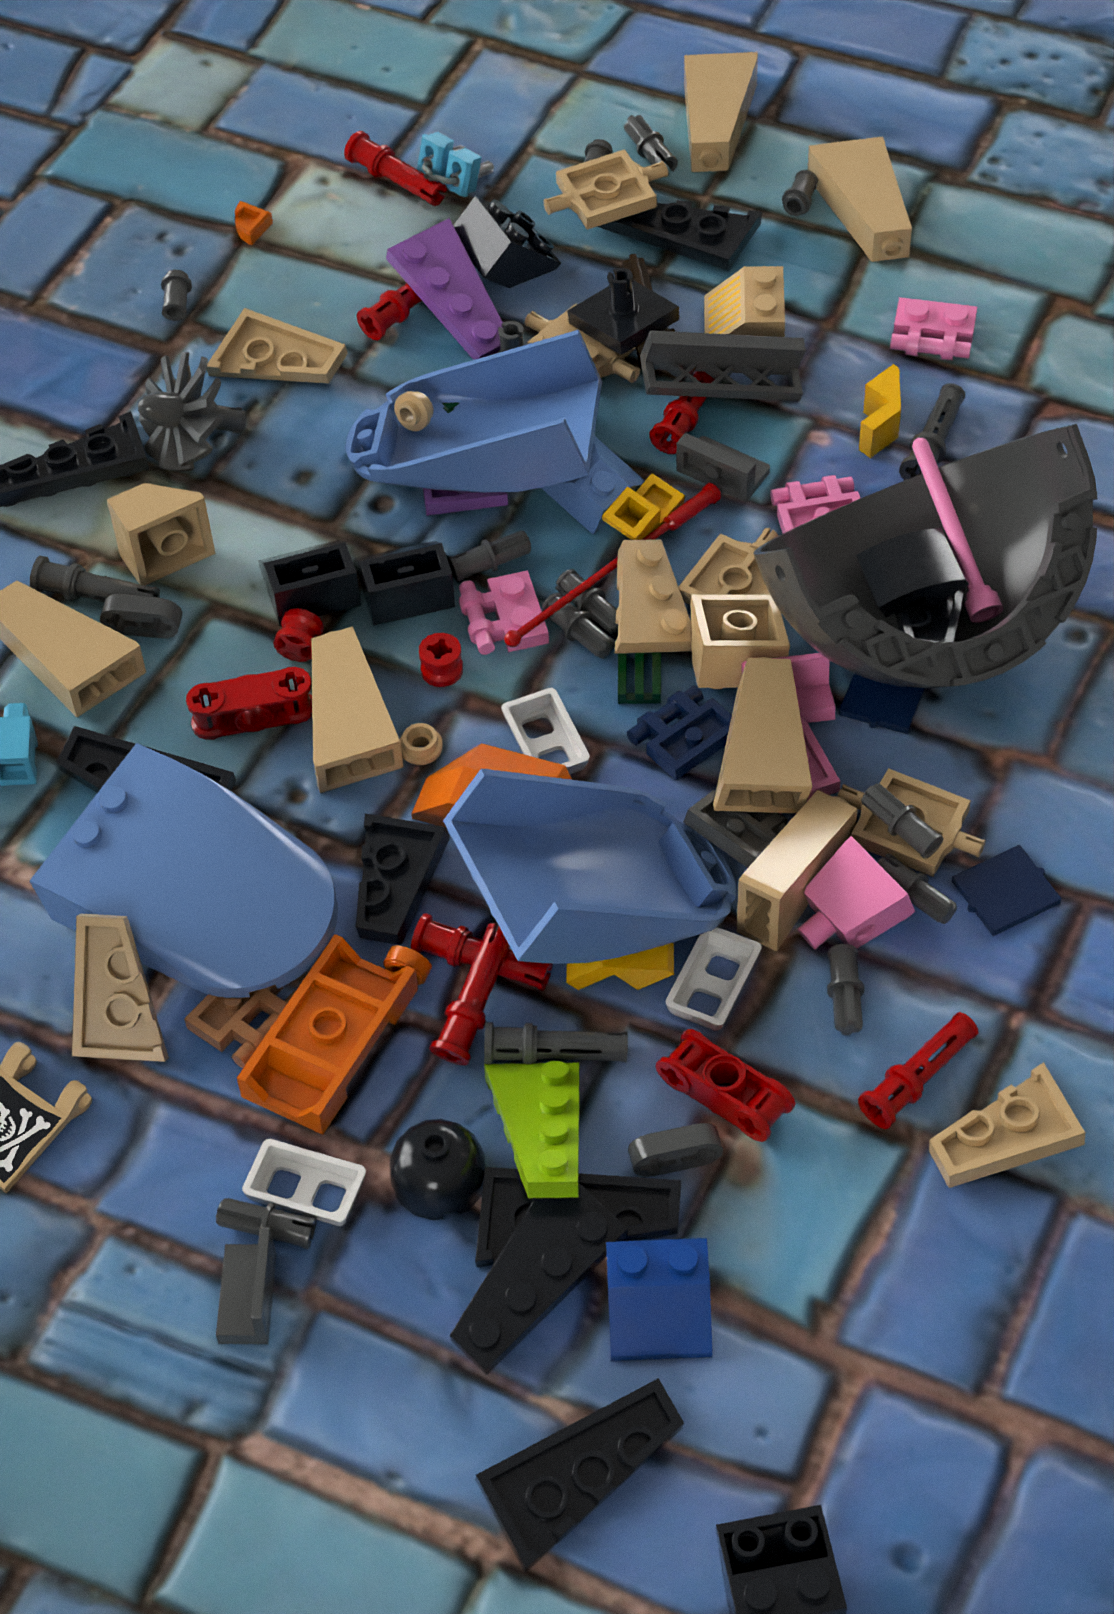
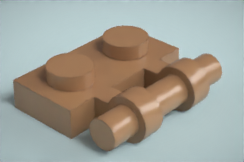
[184,985,296,1068]

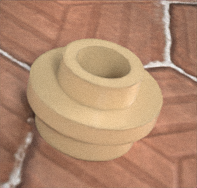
[394,391,433,432]
[400,723,443,765]

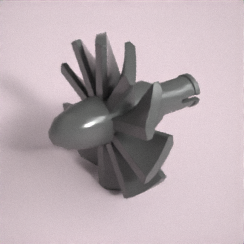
[138,352,246,471]

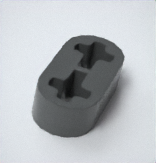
[100,594,183,639]
[628,1123,723,1177]

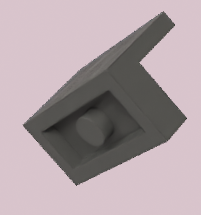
[676,433,770,502]
[216,1228,277,1344]

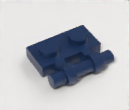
[627,685,732,781]

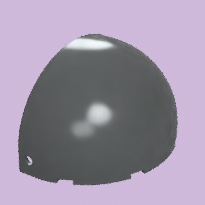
[753,423,1098,688]

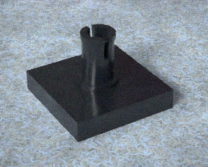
[567,268,680,355]

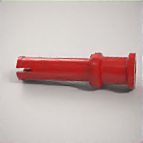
[344,131,447,207]
[357,283,422,341]
[649,371,715,454]
[411,913,553,991]
[429,923,510,1066]
[858,1012,979,1129]

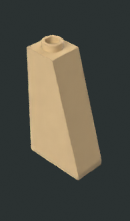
[684,52,758,172]
[808,137,912,262]
[0,581,146,718]
[312,626,404,793]
[713,657,813,813]
[737,790,858,952]

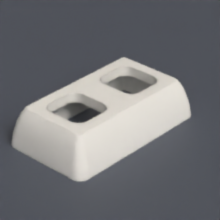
[501,688,590,774]
[665,927,761,1031]
[242,1139,366,1227]

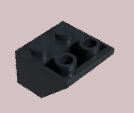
[453,196,561,288]
[258,540,361,627]
[354,541,455,626]
[716,1505,847,1614]

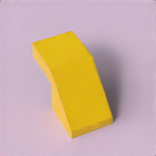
[859,364,901,458]
[602,473,685,540]
[566,943,674,990]

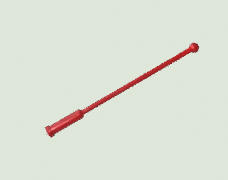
[504,483,721,647]

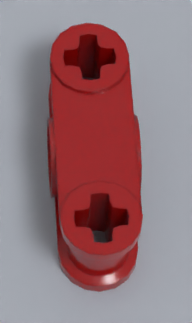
[186,667,312,740]
[655,1029,796,1142]

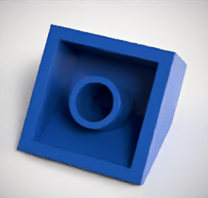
[606,1238,712,1361]

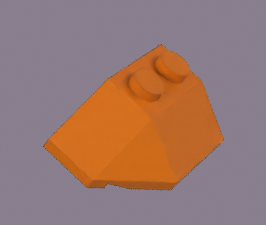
[411,743,572,828]

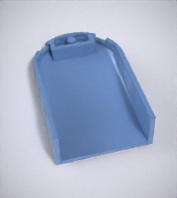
[345,329,602,492]
[30,743,338,998]
[443,768,737,964]

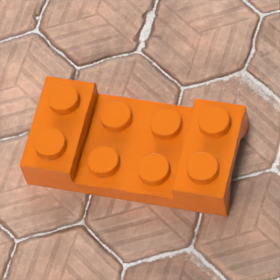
[237,934,418,1135]

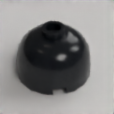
[390,1119,486,1220]

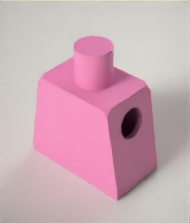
[797,836,915,950]

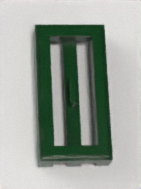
[618,652,661,704]

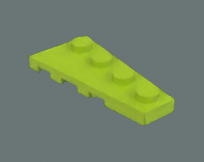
[484,1061,580,1198]

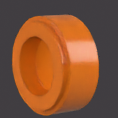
[383,945,432,985]

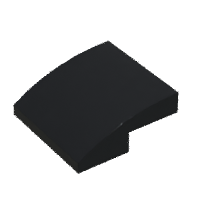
[856,528,969,618]

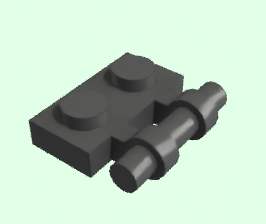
[683,790,788,868]

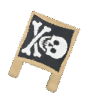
[0,1042,92,1193]

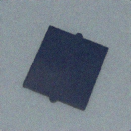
[839,674,926,734]
[952,844,1062,936]

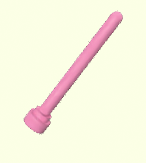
[912,438,1003,623]

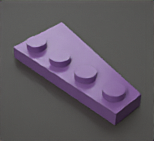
[386,218,503,360]

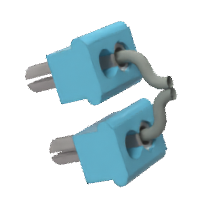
[417,132,494,197]

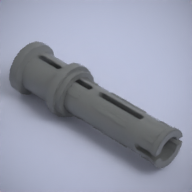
[899,383,965,480]
[30,555,160,602]
[484,1022,628,1064]

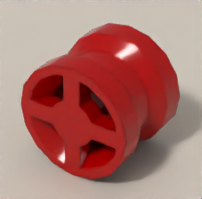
[273,608,324,662]
[419,633,463,687]

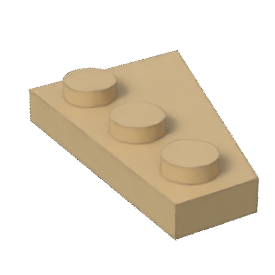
[206,308,348,384]
[615,539,692,654]
[72,913,169,1062]
[929,1062,1085,1188]

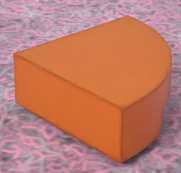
[235,201,273,245]

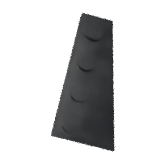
[56,726,236,793]
[450,1183,628,1375]

